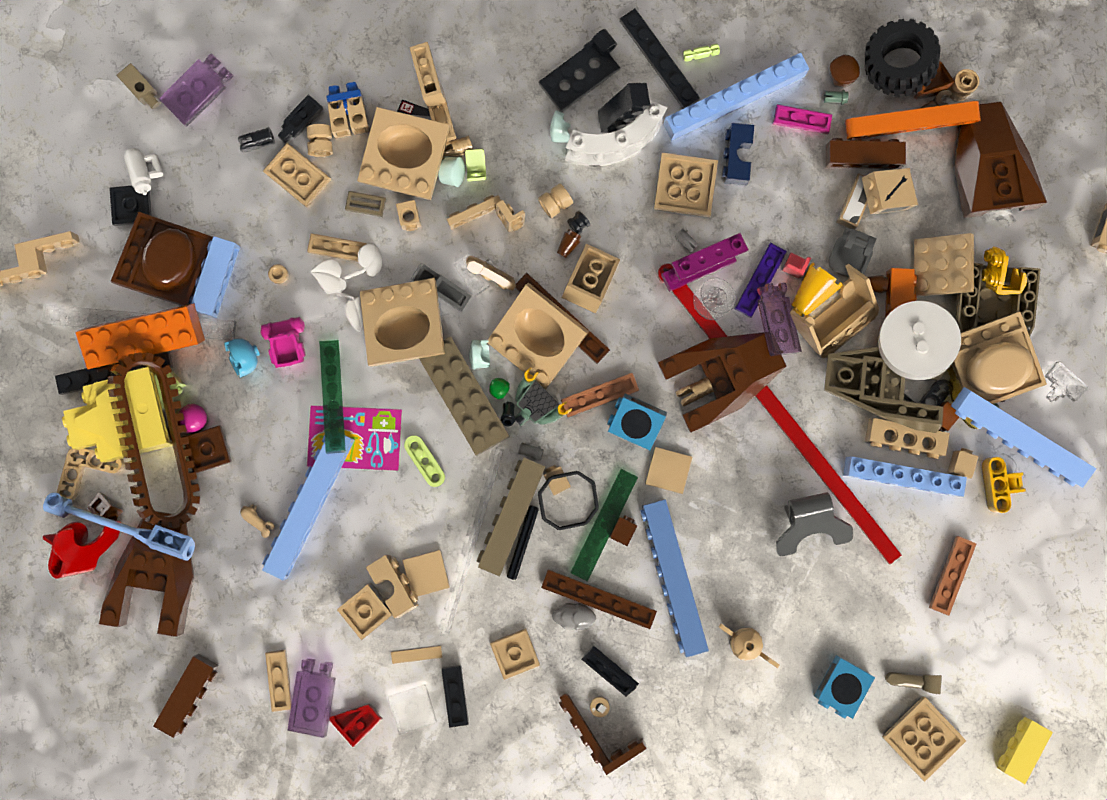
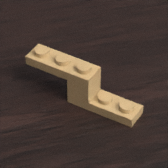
[409,42,457,142]
[0,231,80,287]

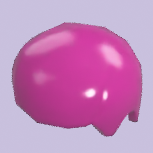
[177,404,207,434]

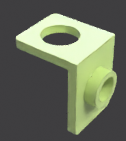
[465,148,486,181]

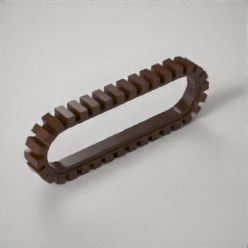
[108,352,200,529]

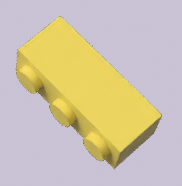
[997,717,1053,784]

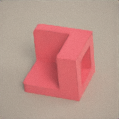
[782,253,811,279]

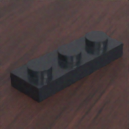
[581,646,639,697]
[441,665,469,728]

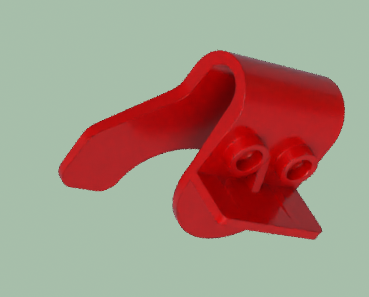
[42,521,121,579]

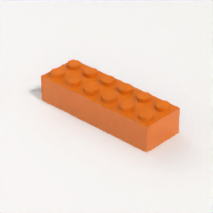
[75,303,205,369]

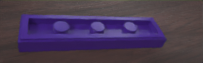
[734,242,787,318]

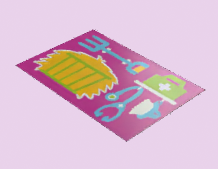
[307,406,402,471]

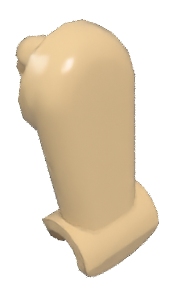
[240,504,275,538]

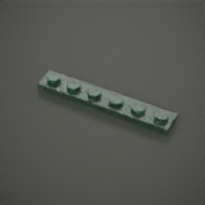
[319,340,346,454]
[570,469,638,582]

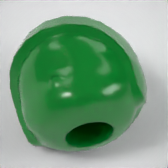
[489,378,510,399]

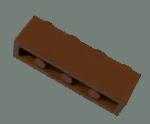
[826,138,906,169]
[153,654,219,738]

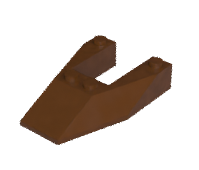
[658,332,787,433]
[99,511,194,637]

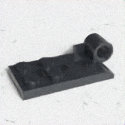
[539,29,621,112]

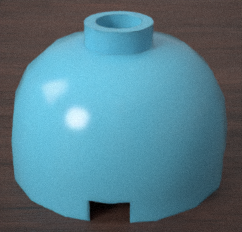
[224,338,260,378]

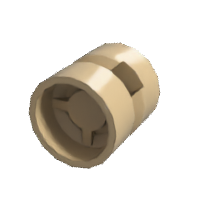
[947,69,979,101]
[307,124,333,157]
[538,183,573,219]

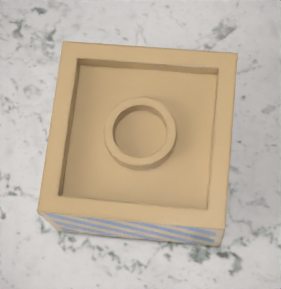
[337,583,392,640]

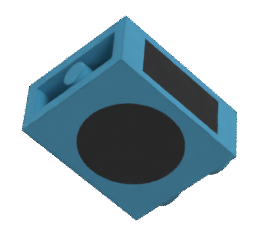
[607,393,667,450]
[814,655,875,719]

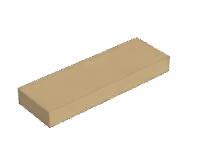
[307,233,367,262]
[265,650,293,712]

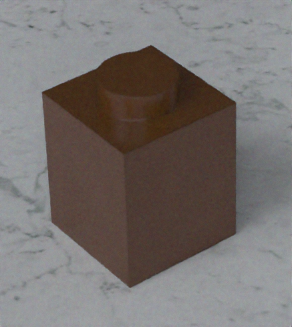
[609,515,637,546]

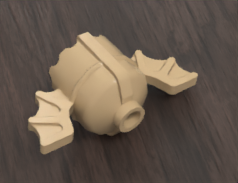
[719,624,780,668]

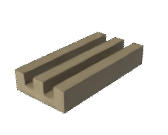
[345,191,386,217]

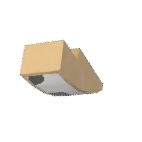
[836,173,867,229]

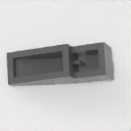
[410,264,472,312]

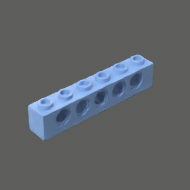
[843,456,967,497]

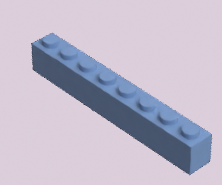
[640,499,709,658]

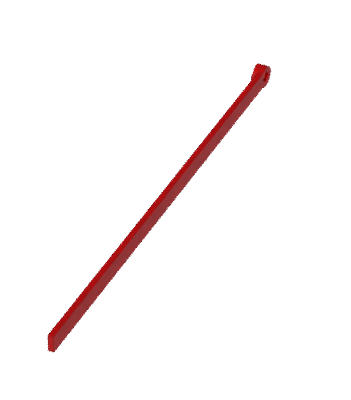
[658,263,902,564]

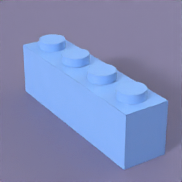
[189,236,240,318]

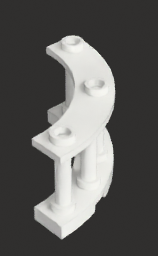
[565,100,668,166]

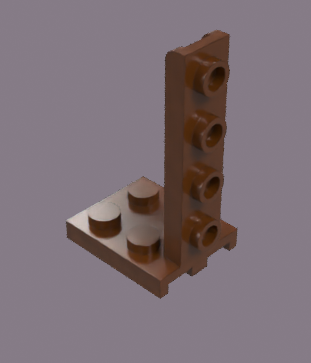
[559,694,647,775]

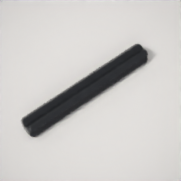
[507,505,539,580]

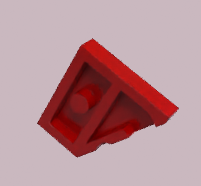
[328,704,383,747]

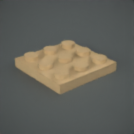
[654,153,718,217]
[914,233,974,297]
[882,696,966,782]

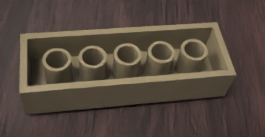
[419,336,510,456]
[476,458,545,577]

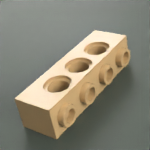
[865,418,950,459]

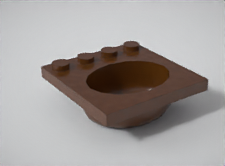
[111,212,213,306]

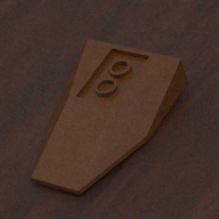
[954,102,1047,219]

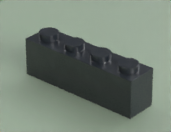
[598,83,650,133]

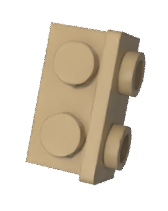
[496,200,525,232]

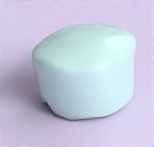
[550,110,571,143]
[438,156,465,187]
[469,340,490,369]

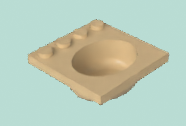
[357,107,451,200]
[360,278,445,367]
[487,283,589,390]
[953,312,1047,404]

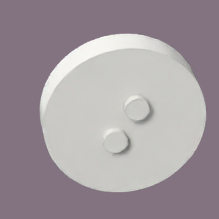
[878,301,961,380]

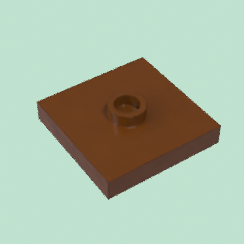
[185,425,232,474]

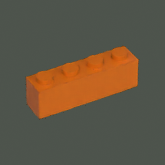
[885,268,917,319]

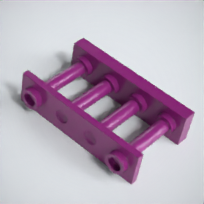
[661,233,749,292]

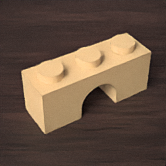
[366,555,419,618]

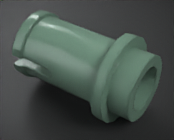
[824,90,849,105]

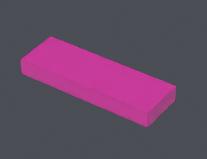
[773,104,832,135]

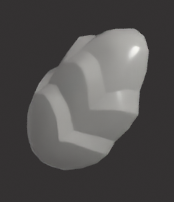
[552,603,596,631]

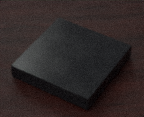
[109,185,152,226]

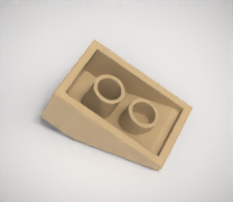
[561,244,620,313]

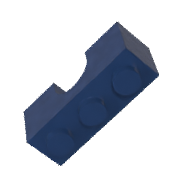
[722,123,755,186]

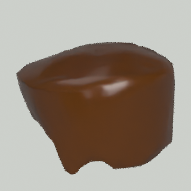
[829,55,860,88]

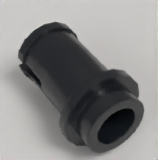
[500,401,515,427]

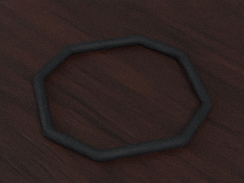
[538,471,599,530]

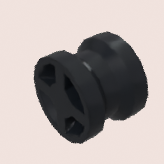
[567,211,591,235]

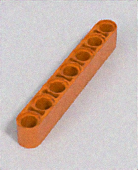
[845,101,981,140]

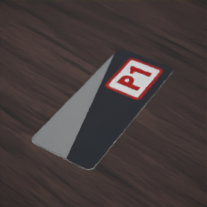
[397,100,431,120]

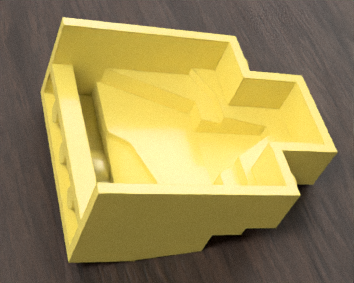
[62,367,173,463]

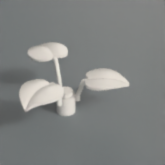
[310,244,382,331]

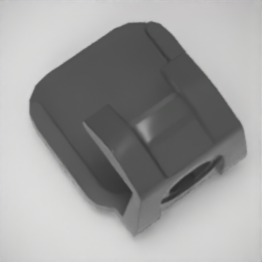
[828,228,877,277]

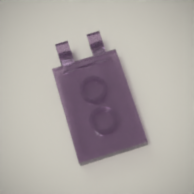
[159,53,234,127]
[757,283,802,356]
[287,658,336,738]

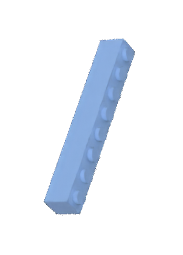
[663,53,809,141]
[951,387,1096,488]
[262,429,355,580]

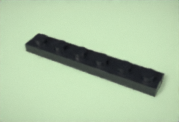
[620,8,700,109]
[55,351,174,395]

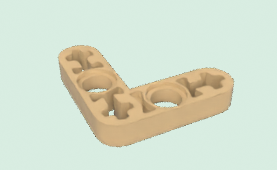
[57,448,125,501]

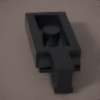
[278,94,324,144]

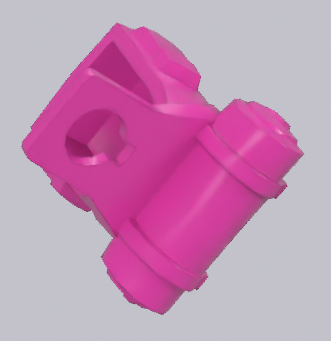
[260,317,306,368]

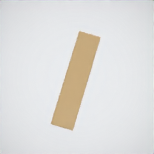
[391,646,442,664]

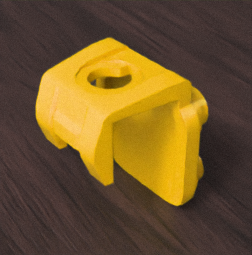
[981,247,1027,295]

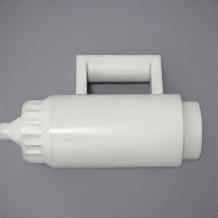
[124,148,163,195]

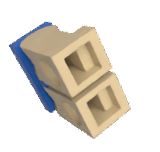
[326,82,370,139]

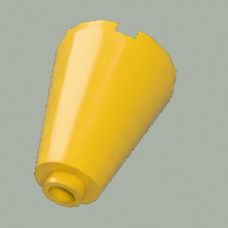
[791,262,843,317]

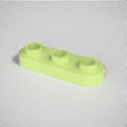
[404,436,445,487]

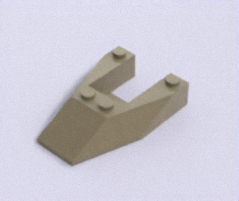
[824,347,946,433]

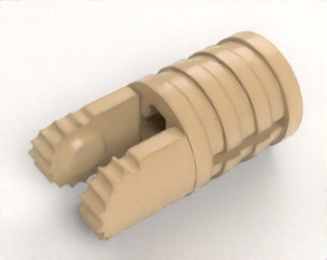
[442,135,473,160]
[675,377,714,406]

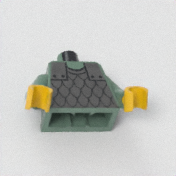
[515,367,572,427]

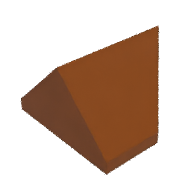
[913,61,955,100]

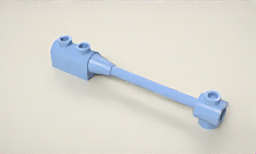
[43,493,195,561]

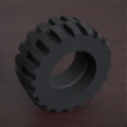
[865,19,940,97]

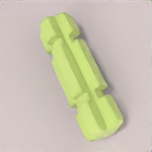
[683,44,720,62]

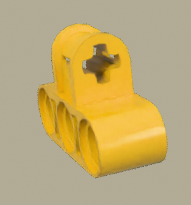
[982,457,1026,513]

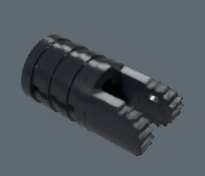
[238,127,275,153]

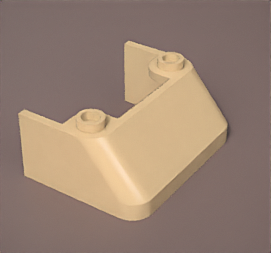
[790,264,879,358]

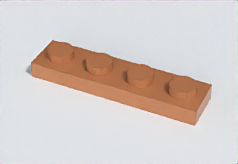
[561,373,639,418]
[929,536,977,616]

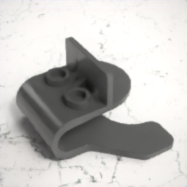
[776,492,853,556]

